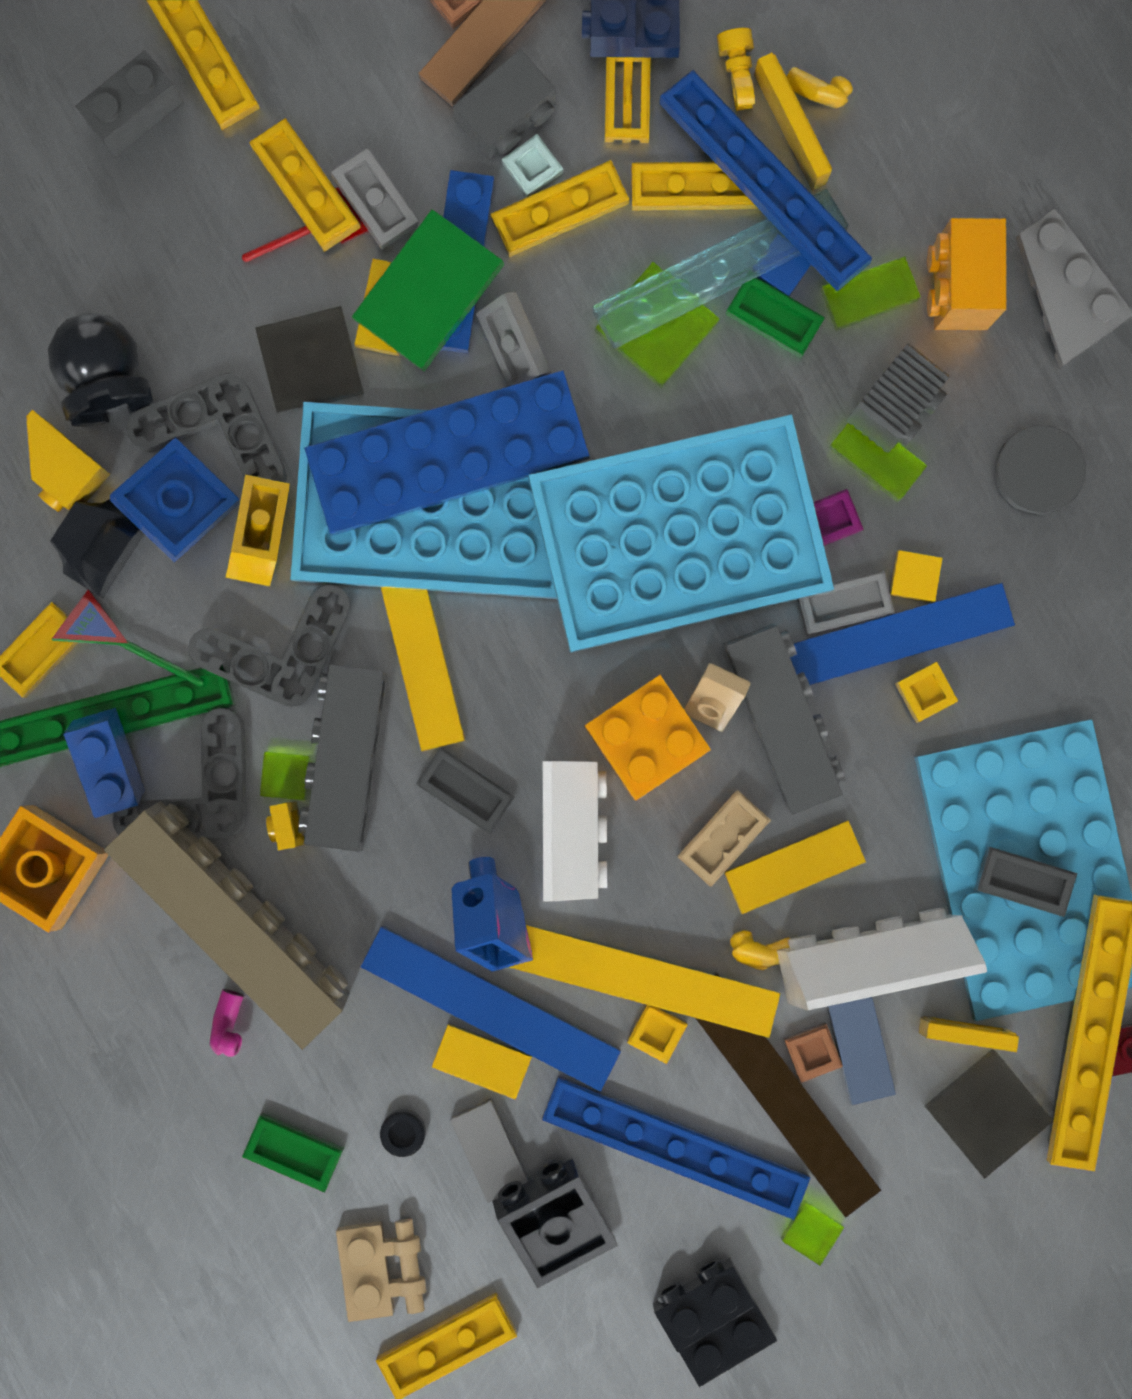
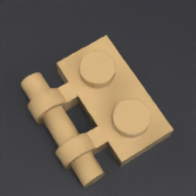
[336,1218,427,1322]

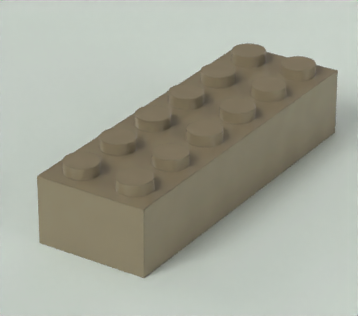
[104,801,350,1050]

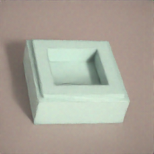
[502,134,563,197]

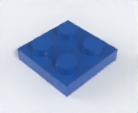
[110,437,240,563]

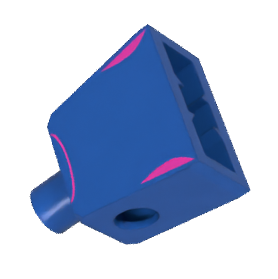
[451,857,533,972]

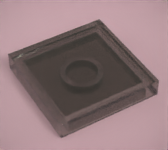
[255,306,364,416]
[924,1049,1053,1179]

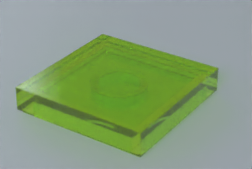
[595,262,720,388]

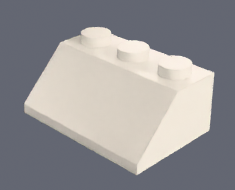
[543,761,607,901]

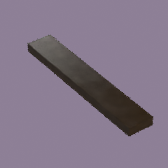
[695,972,882,1218]

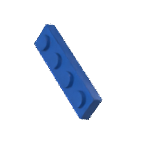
[441,170,495,354]

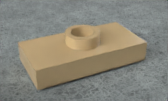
[684,663,751,732]
[677,790,771,887]

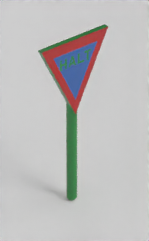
[52,590,204,686]

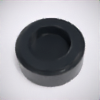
[380,1109,426,1157]

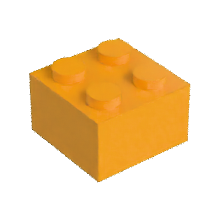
[927,218,1006,330]
[584,675,711,801]
[0,805,109,933]

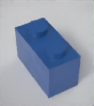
[64,708,145,818]

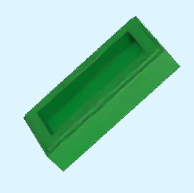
[725,273,825,358]
[242,1113,344,1193]

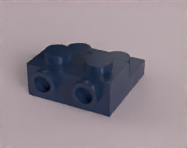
[582,0,680,58]

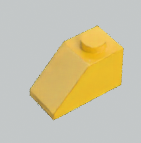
[26,410,111,512]
[225,474,290,586]

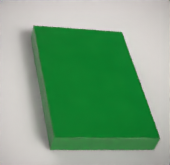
[351,209,505,372]

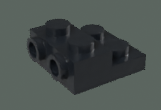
[492,1159,618,1289]
[653,1258,777,1387]

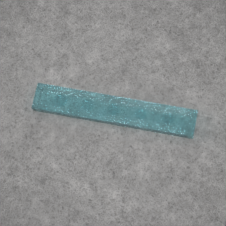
[592,189,849,349]

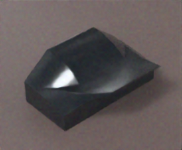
[50,499,145,598]

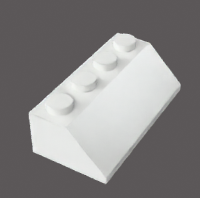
[777,908,987,1010]

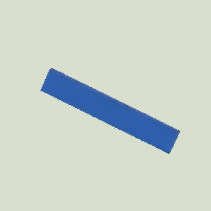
[659,70,872,291]
[790,583,1015,685]
[360,926,621,1092]
[542,1076,811,1220]

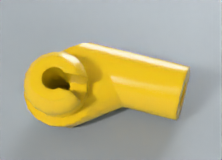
[786,67,853,109]
[730,930,790,970]

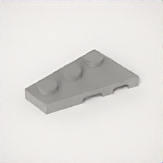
[1016,208,1132,369]

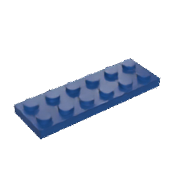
[304,370,590,536]

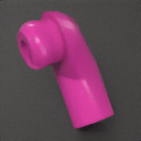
[209,989,244,1057]

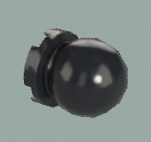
[48,312,153,427]

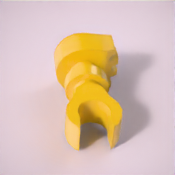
[717,27,755,111]

